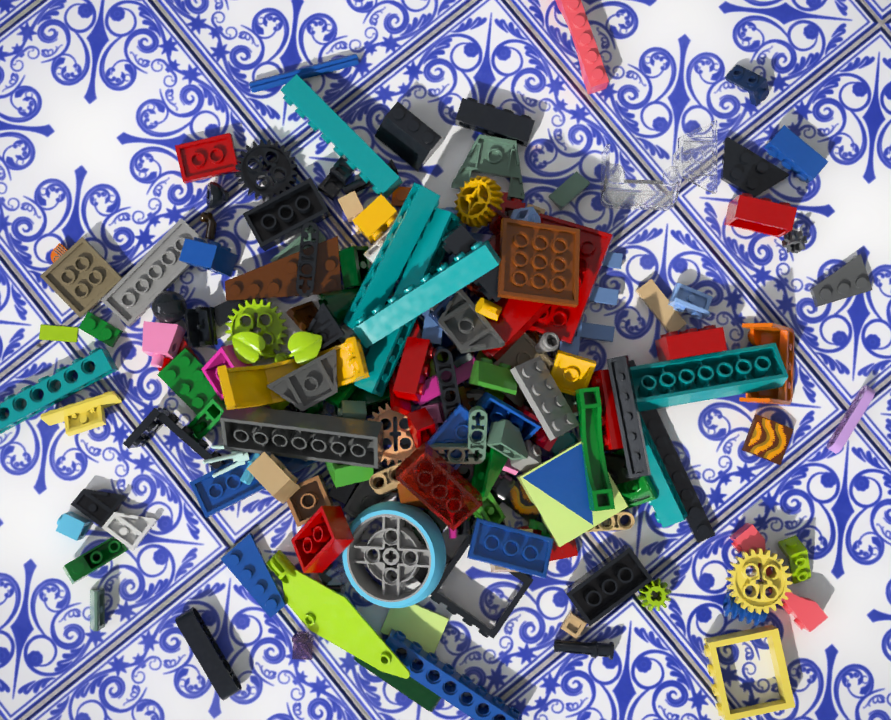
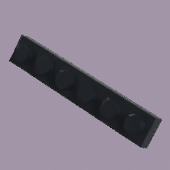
[607,355,651,478]

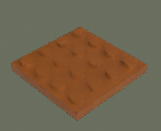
[497,218,580,307]

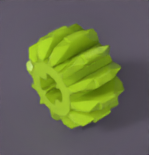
[638,578,671,611]

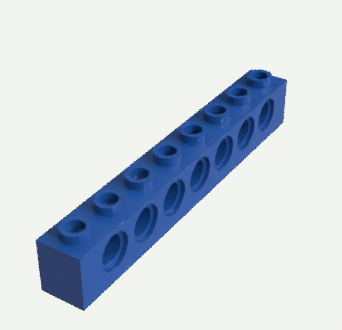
[384,629,522,720]

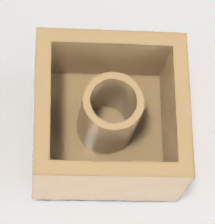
[247,452,301,504]

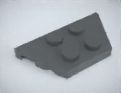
[438,289,505,354]
[267,349,338,411]

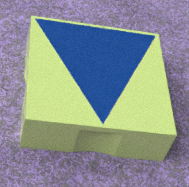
[517,439,628,547]

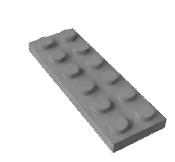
[101,218,207,327]

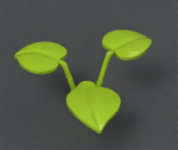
[232,331,323,410]

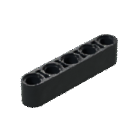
[175,607,242,701]

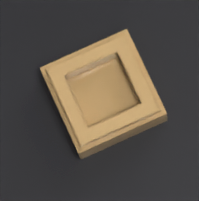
[560,611,587,639]

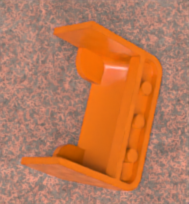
[739,323,795,405]

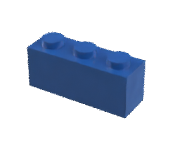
[764,125,828,183]

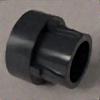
[490,470,517,505]

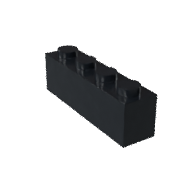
[455,98,535,147]

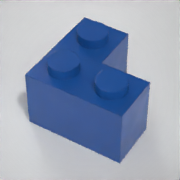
[179,237,238,277]

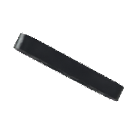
[296,222,320,298]

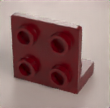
[514,404,558,452]

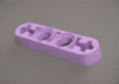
[827,385,875,454]

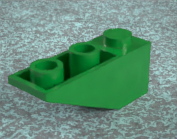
[63,537,127,585]

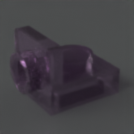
[292,631,314,660]

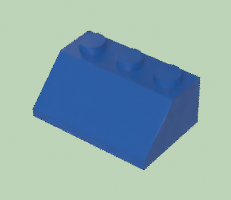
[475,391,542,441]

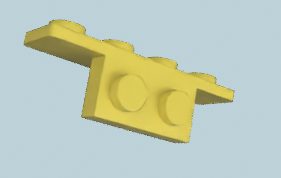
[41,391,122,436]

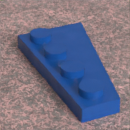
[221,533,286,618]

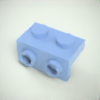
[668,283,713,320]

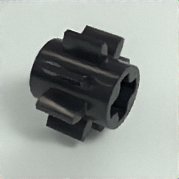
[456,514,476,535]

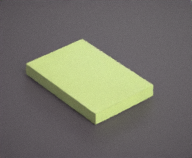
[380,604,449,653]

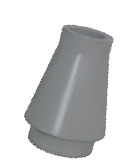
[535,332,559,354]

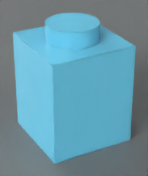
[56,511,92,541]

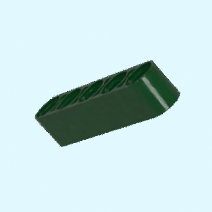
[353,656,441,712]

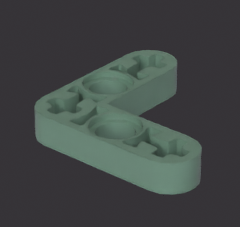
[427,406,488,464]

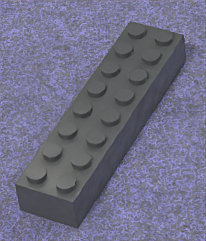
[220,407,383,469]

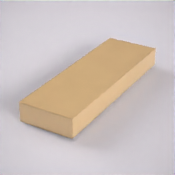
[636,279,687,332]

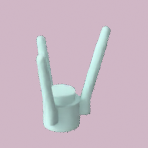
[202,445,250,477]

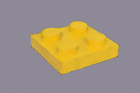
[550,350,596,396]

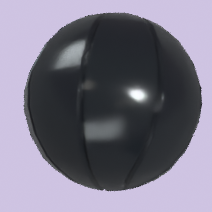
[152,291,187,324]

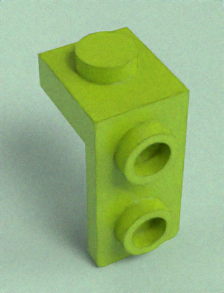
[778,535,811,584]

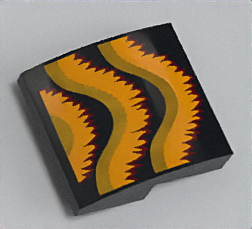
[503,472,540,522]

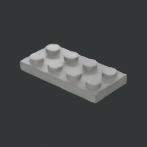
[510,356,580,441]

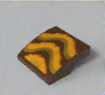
[742,414,794,465]

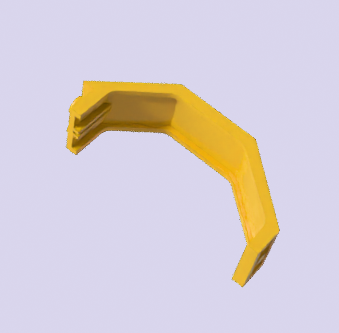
[217,337,370,410]

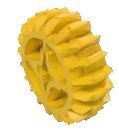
[454,175,504,228]

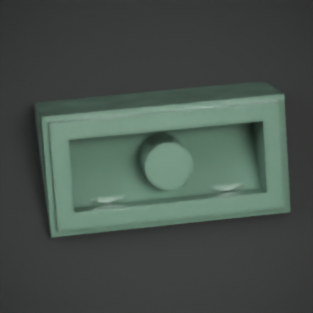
[548,171,590,210]
[90,588,105,631]

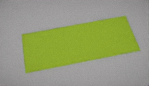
[39,325,78,342]

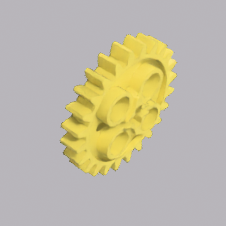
[726,548,793,614]

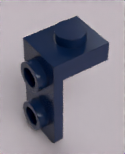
[725,65,769,107]

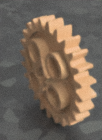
[367,403,418,465]

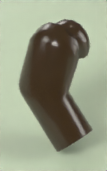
[200,212,217,239]

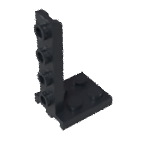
[123,407,225,469]

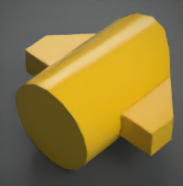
[475,298,503,321]

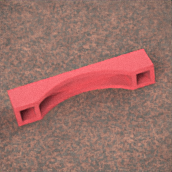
[555,0,609,95]
[730,523,828,632]

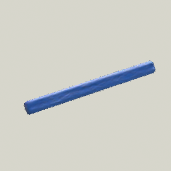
[249,54,359,93]

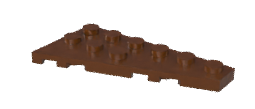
[225,236,342,301]

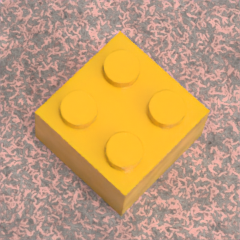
[352,194,398,244]

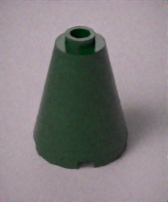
[317,287,360,326]

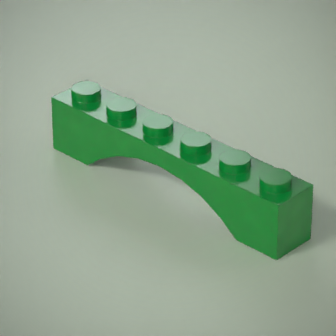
[575,387,615,511]

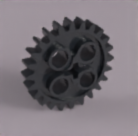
[235,139,298,202]

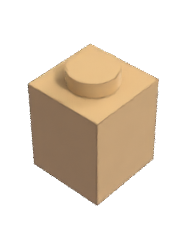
[337,191,364,223]

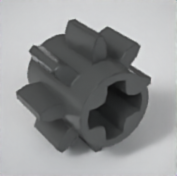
[782,230,807,254]

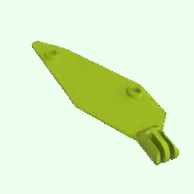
[266,550,410,679]

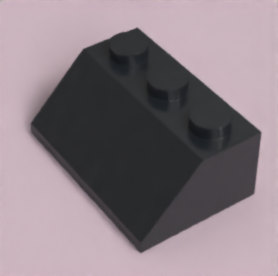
[375,101,442,172]

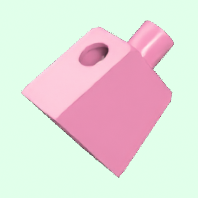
[142,321,186,368]

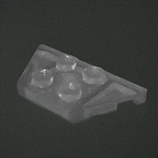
[678,120,717,194]

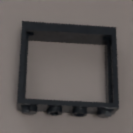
[430,534,533,639]

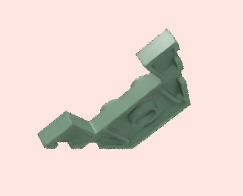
[451,134,525,201]

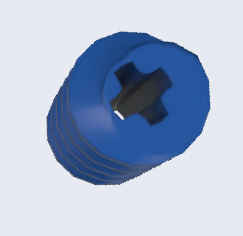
[723,592,767,626]

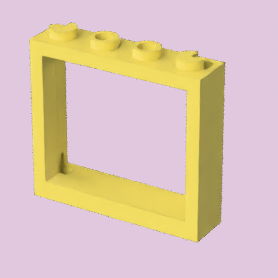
[703,625,795,720]

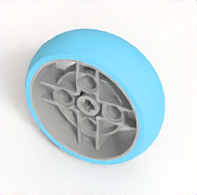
[342,501,446,608]

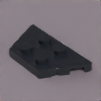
[721,137,789,198]

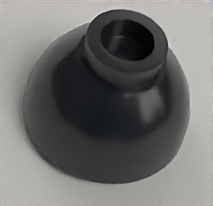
[206,181,229,208]

